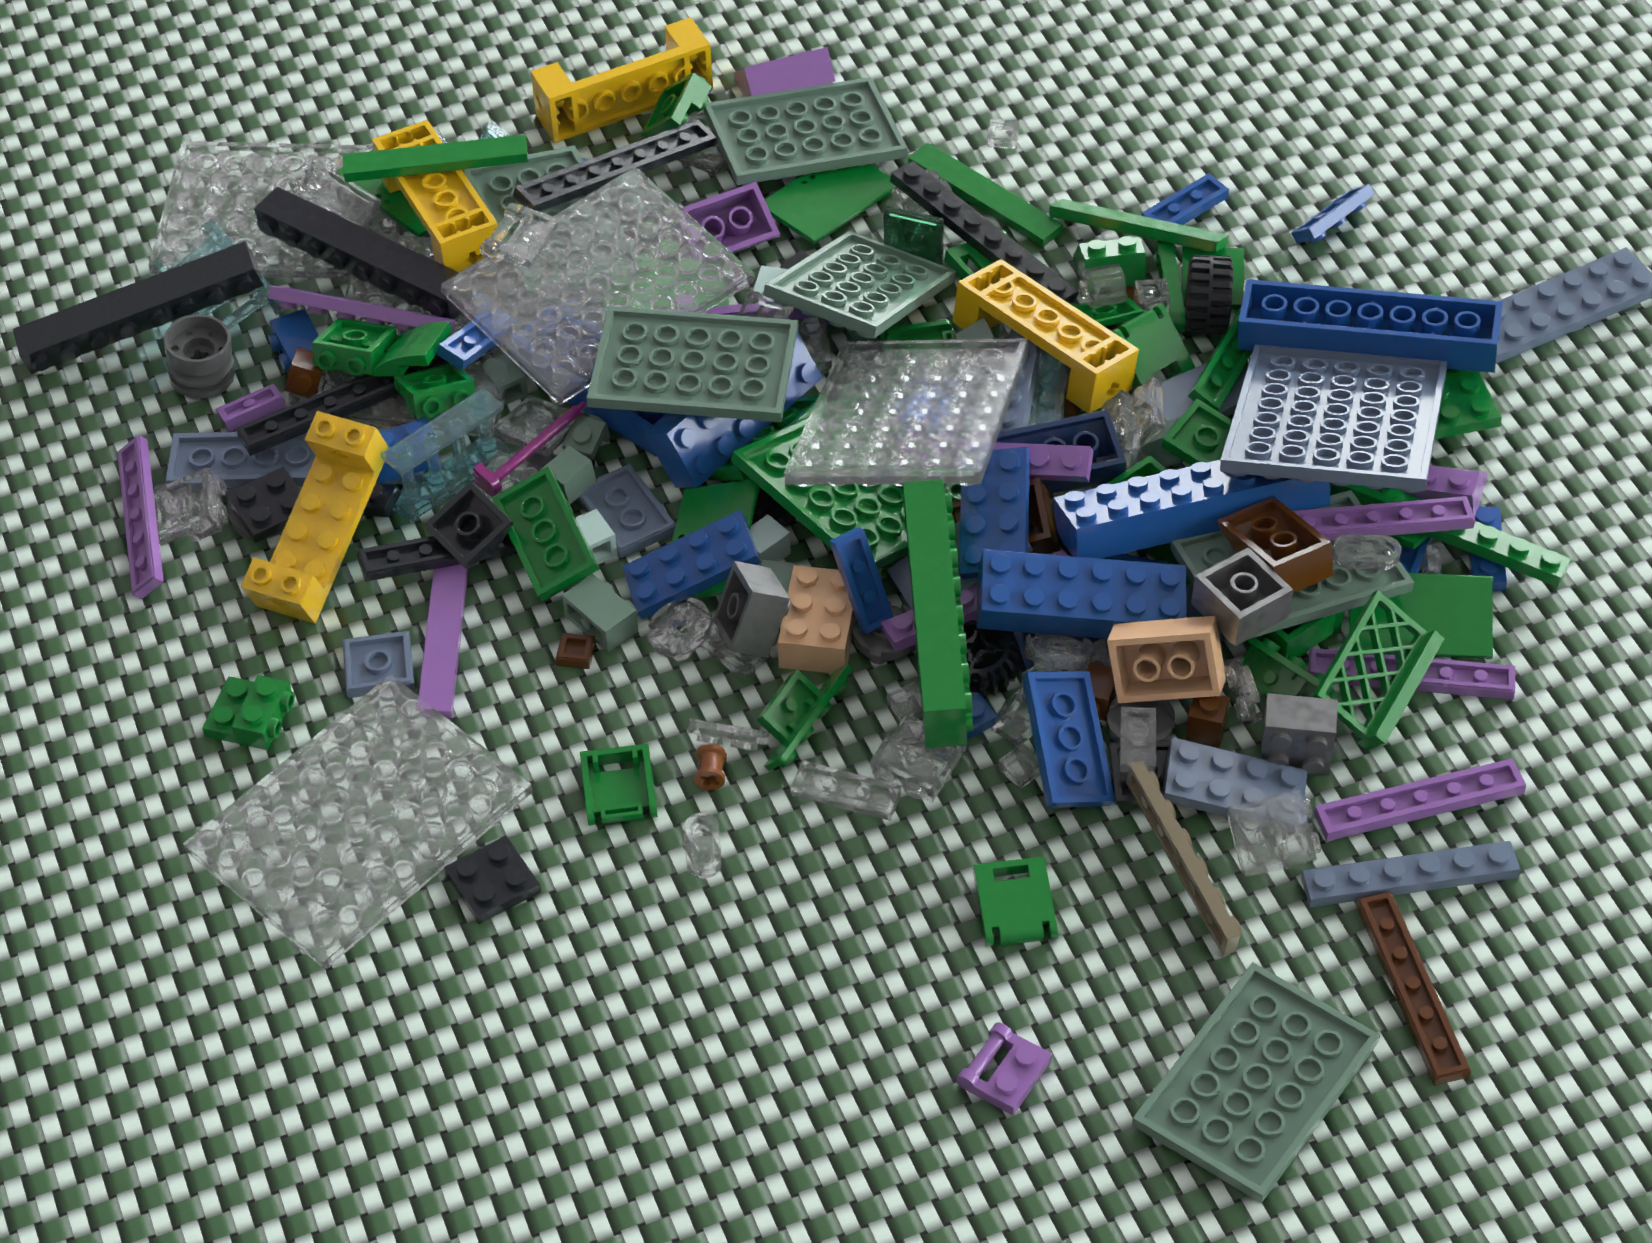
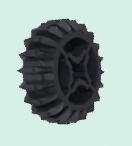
[963,619,1022,697]

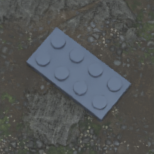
[1162,737,1307,834]

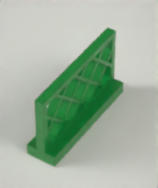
[1312,590,1445,750]

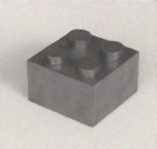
[1191,547,1293,646]
[713,561,790,658]
[1260,693,1338,775]

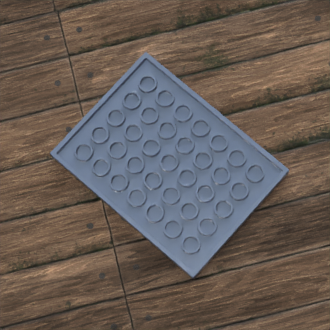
[1220,344,1447,493]

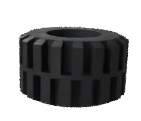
[1185,255,1233,335]

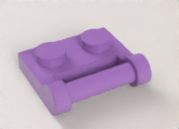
[956,1022,1052,1116]

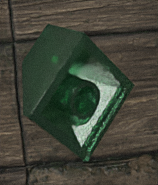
[883,206,944,265]

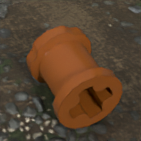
[694,744,727,790]

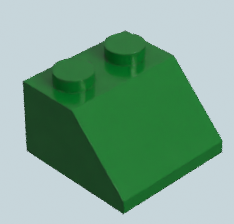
[1073,236,1146,291]

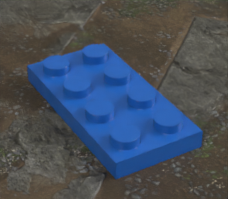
[959,447,1030,579]
[622,510,761,620]
[1022,671,1115,808]

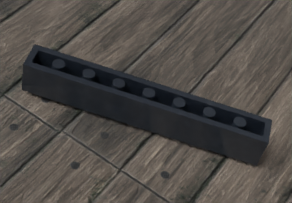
[254,186,474,319]
[13,241,264,374]

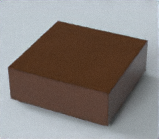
[555,633,596,669]

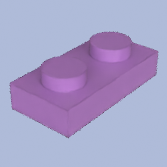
[216,384,287,432]

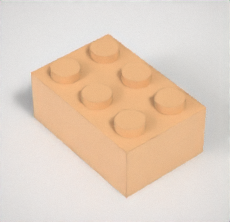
[778,565,856,673]
[1107,616,1226,703]

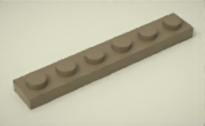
[1126,760,1242,957]

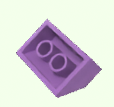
[733,47,836,97]
[669,182,780,266]
[1375,465,1488,517]

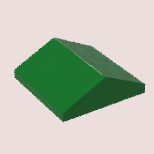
[1074,294,1144,329]

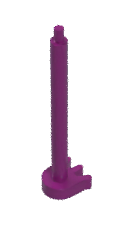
[472,401,587,496]

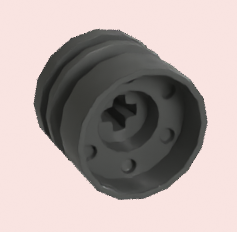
[164,314,235,399]

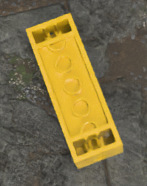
[531,17,713,143]
[372,120,504,275]
[953,259,1139,413]
[241,411,390,624]

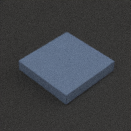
[342,631,415,698]

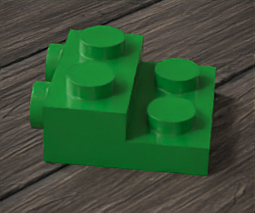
[641,72,711,138]
[312,318,397,376]
[393,364,478,420]
[202,675,295,750]

